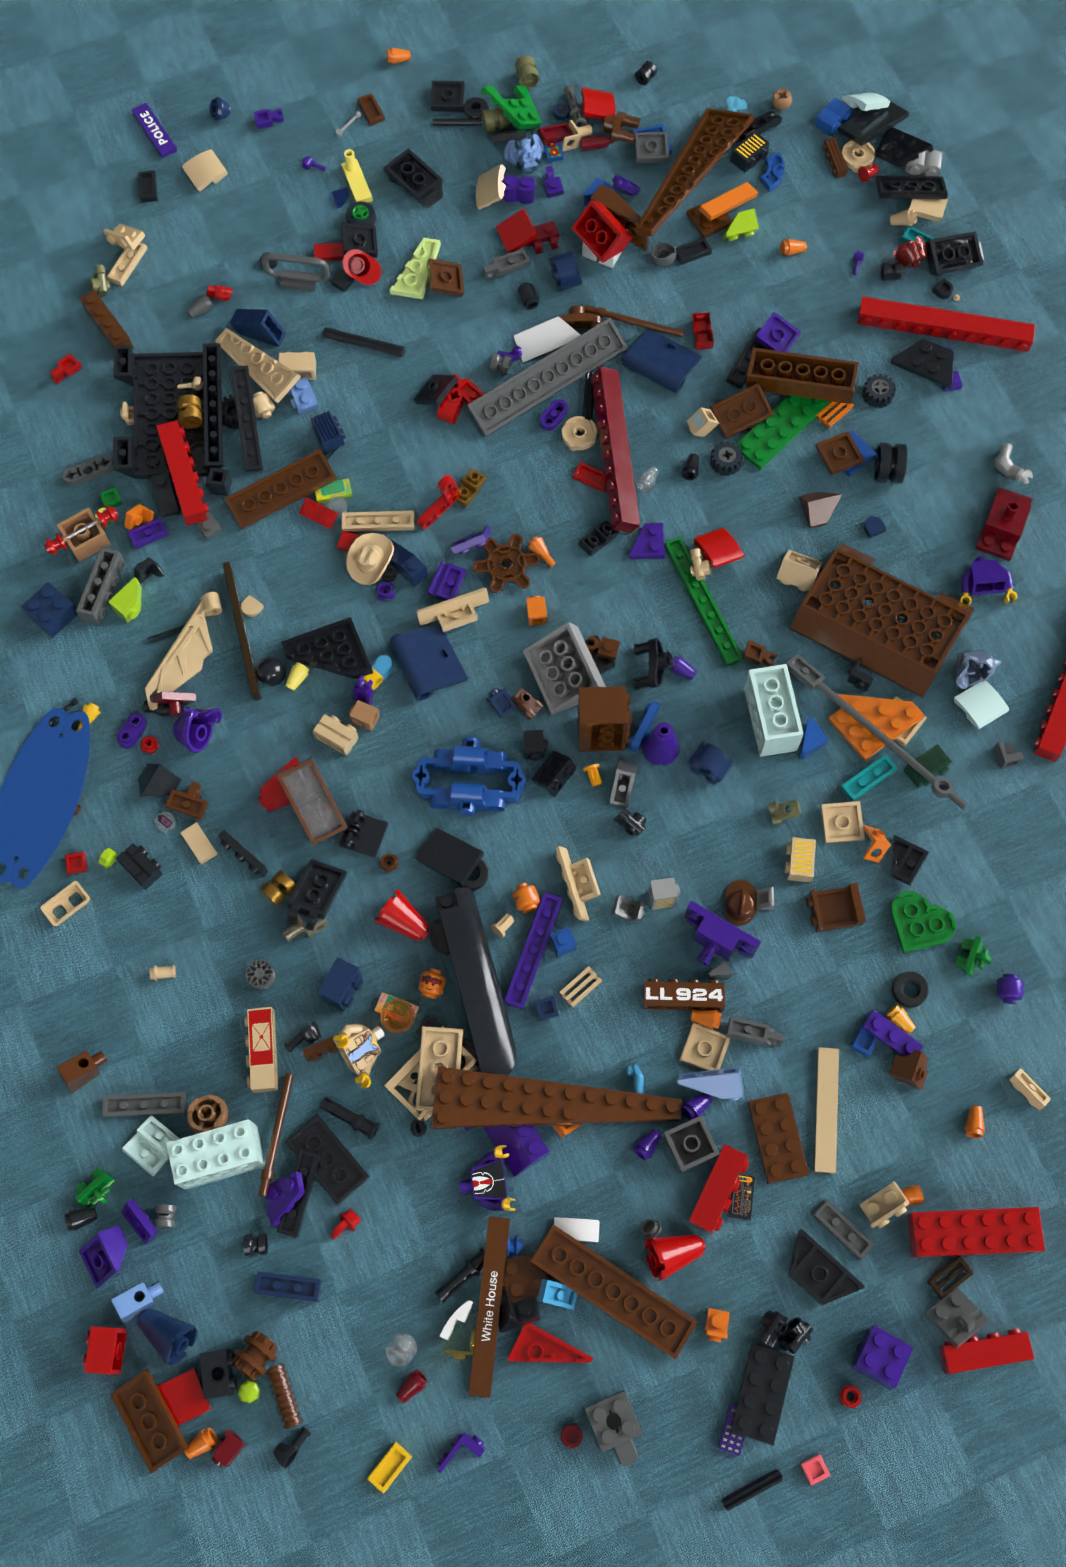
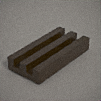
[927,1256,974,1300]

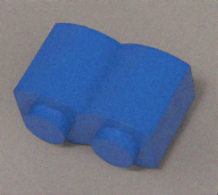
[815,98,852,136]

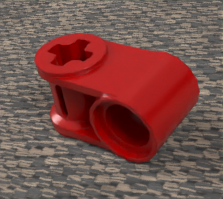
[436,388,464,425]

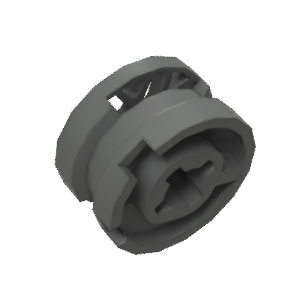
[245,960,276,990]

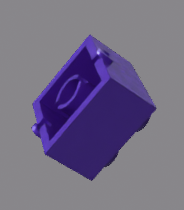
[851,1325,914,1390]

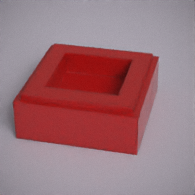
[65,852,88,875]

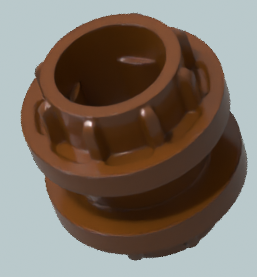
[232,1331,278,1380]

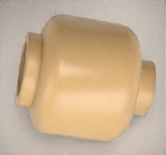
[252,391,275,419]

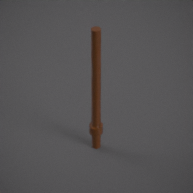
[584,305,685,338]
[258,1073,294,1197]

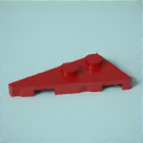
[507,1323,593,1363]

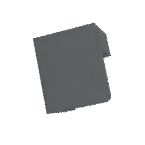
[993,741,1024,769]

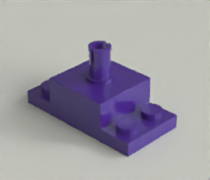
[684,901,761,966]

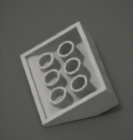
[523,622,606,715]

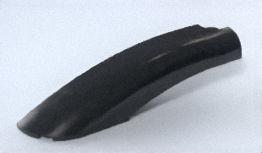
[435,887,516,1076]

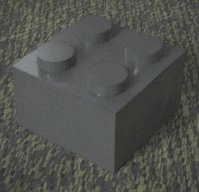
[662,1115,719,1174]

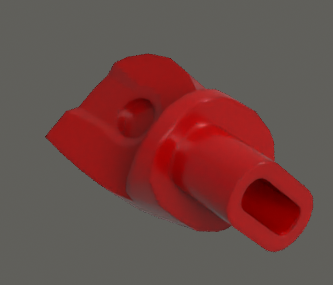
[206,284,233,301]
[330,1208,361,1240]

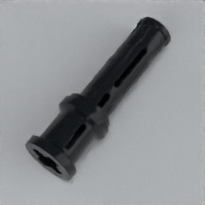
[319,1097,380,1140]
[435,1247,485,1303]

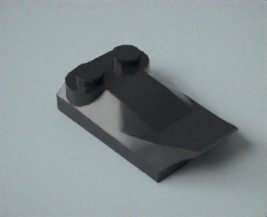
[384,148,443,207]
[925,231,984,276]

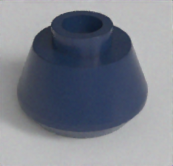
[210,97,231,121]

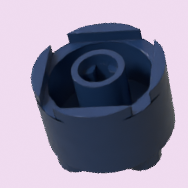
[549,251,582,292]
[688,742,733,785]

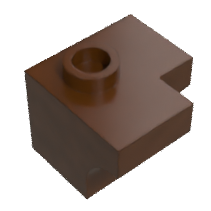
[889,1049,928,1090]

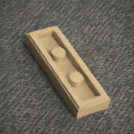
[106,242,148,286]

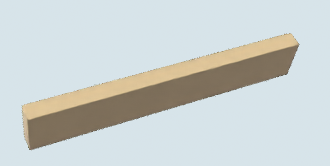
[814,1047,839,1174]

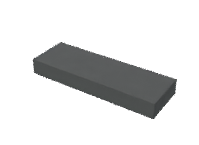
[812,1199,875,1261]

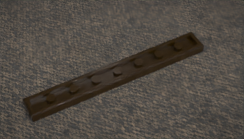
[223,562,262,701]

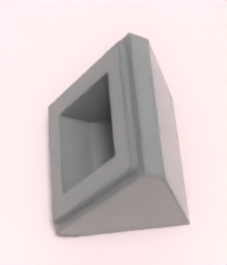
[756,887,774,910]

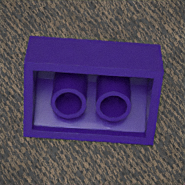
[483,1125,549,1177]

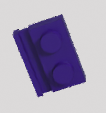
[428,561,466,601]

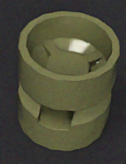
[515,55,539,89]
[482,107,509,133]

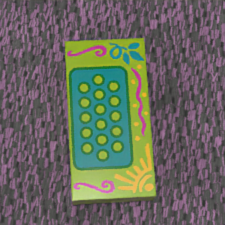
[315,478,353,503]

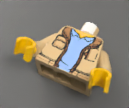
[332,1024,385,1089]

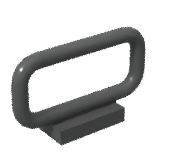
[261,253,330,292]

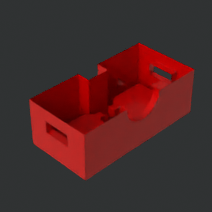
[691,312,714,350]

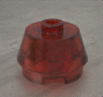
[893,236,928,269]

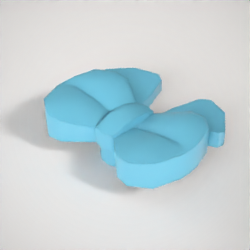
[726,96,747,112]

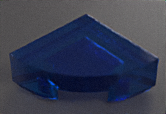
[332,187,349,208]

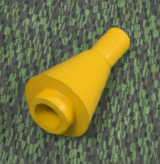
[76,702,101,731]

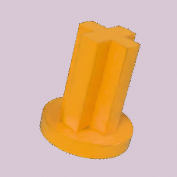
[583,763,602,787]

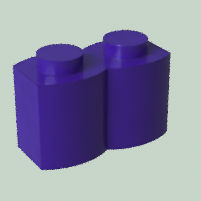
[501,175,535,204]

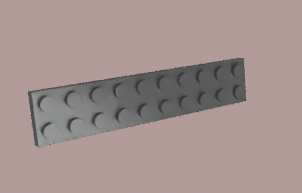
[466,318,628,437]

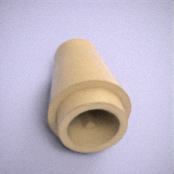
[890,209,917,226]

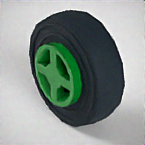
[346,201,376,225]

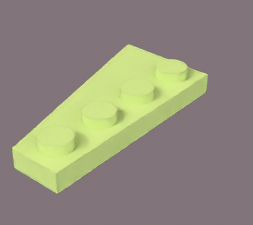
[389,238,441,299]

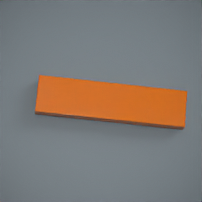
[699,182,758,221]

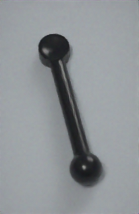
[49,698,78,727]

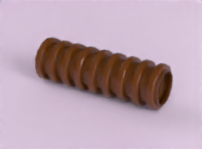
[266,1364,303,1429]

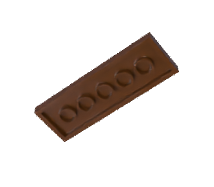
[225,449,337,529]

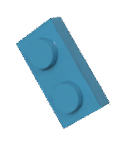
[537,1279,577,1310]

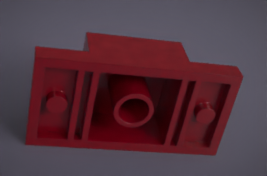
[975,487,1033,561]

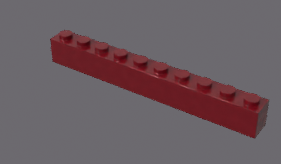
[591,366,640,533]

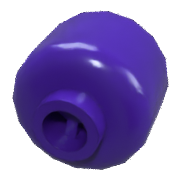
[996,974,1024,1004]

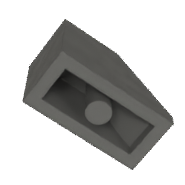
[609,760,638,808]

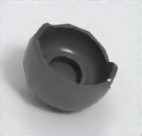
[650,242,676,267]

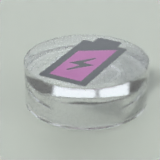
[155,812,176,832]

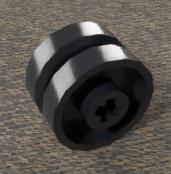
[874,442,907,484]

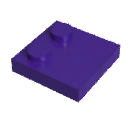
[754,312,801,352]

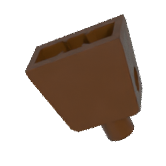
[57,1051,107,1093]

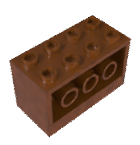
[578,686,631,752]

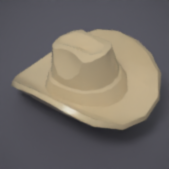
[346,533,394,586]

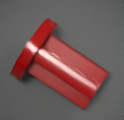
[858,164,879,182]

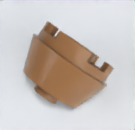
[187,1095,228,1134]

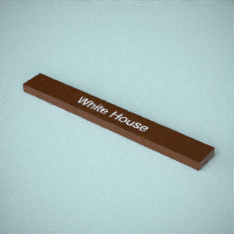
[469,1216,510,1398]

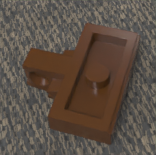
[165,781,209,821]

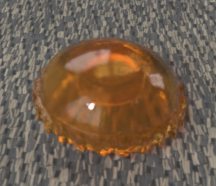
[380,999,415,1033]

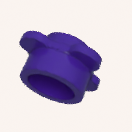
[376,582,395,601]

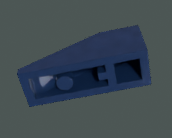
[389,539,428,588]

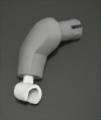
[994,443,1033,484]

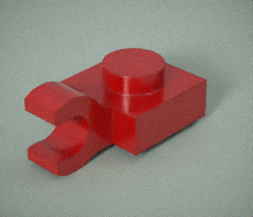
[50,353,82,384]

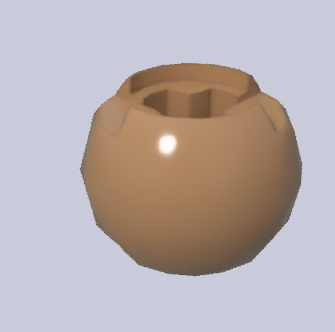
[772,89,792,111]

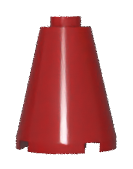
[374,889,430,941]
[644,1235,706,1281]

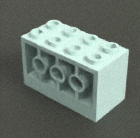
[744,664,804,757]
[166,1119,265,1190]

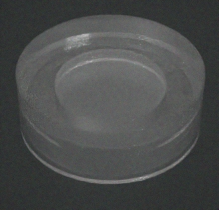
[329,497,347,516]

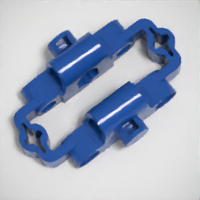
[412,737,526,816]

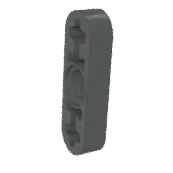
[62,455,114,486]

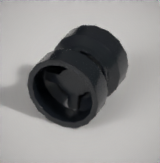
[635,61,657,86]
[881,262,902,281]
[243,1233,268,1256]

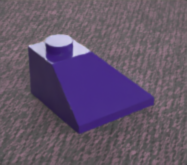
[79,1225,128,1289]

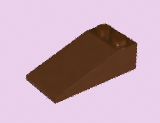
[590,184,649,251]

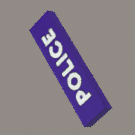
[132,103,177,158]

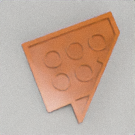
[828,694,925,761]

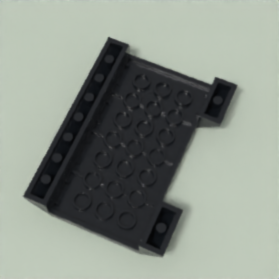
[113,343,223,479]

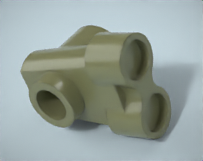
[90,265,110,297]
[768,800,801,826]

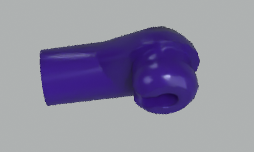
[497,346,522,362]

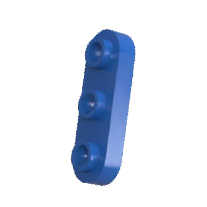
[628,701,660,753]

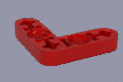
[417,474,460,530]

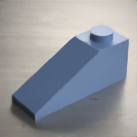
[678,1067,743,1101]

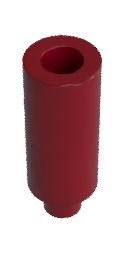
[580,135,614,152]

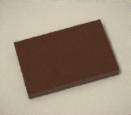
[710,383,774,439]

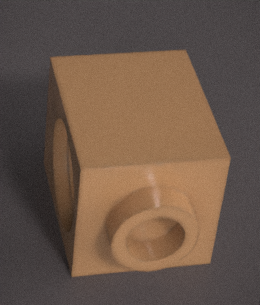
[349,700,380,732]

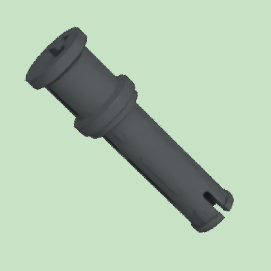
[563,85,587,127]

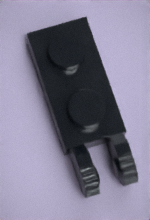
[739,111,782,140]

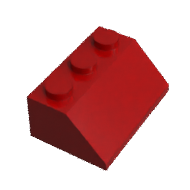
[571,200,633,263]

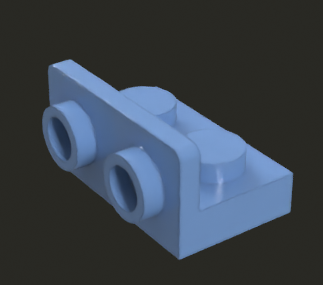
[287,376,319,415]

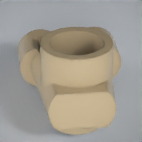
[690,549,711,581]

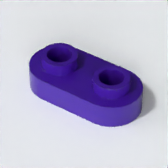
[612,174,641,197]
[540,399,568,431]
[116,713,147,749]

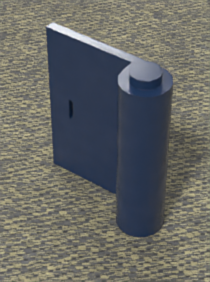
[621,329,702,393]
[389,624,468,701]

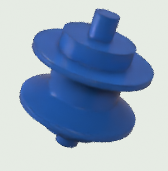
[506,1235,525,1257]

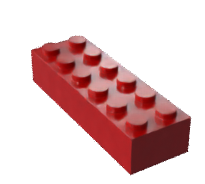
[907,1207,1045,1258]

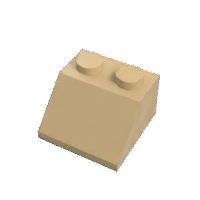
[776,550,823,592]

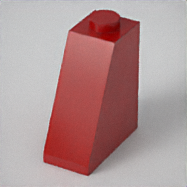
[258,757,300,812]

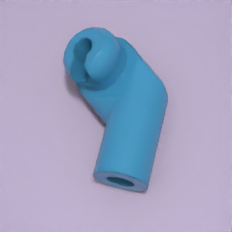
[626,1064,644,1094]

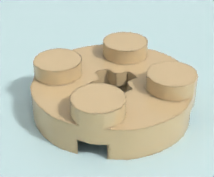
[842,140,875,173]
[562,416,597,451]

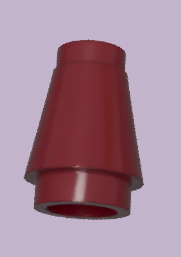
[396,1369,428,1403]

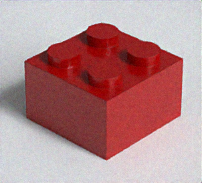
[82,1326,128,1374]

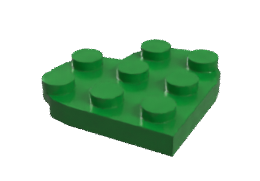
[890,891,956,954]

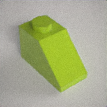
[108,577,142,623]

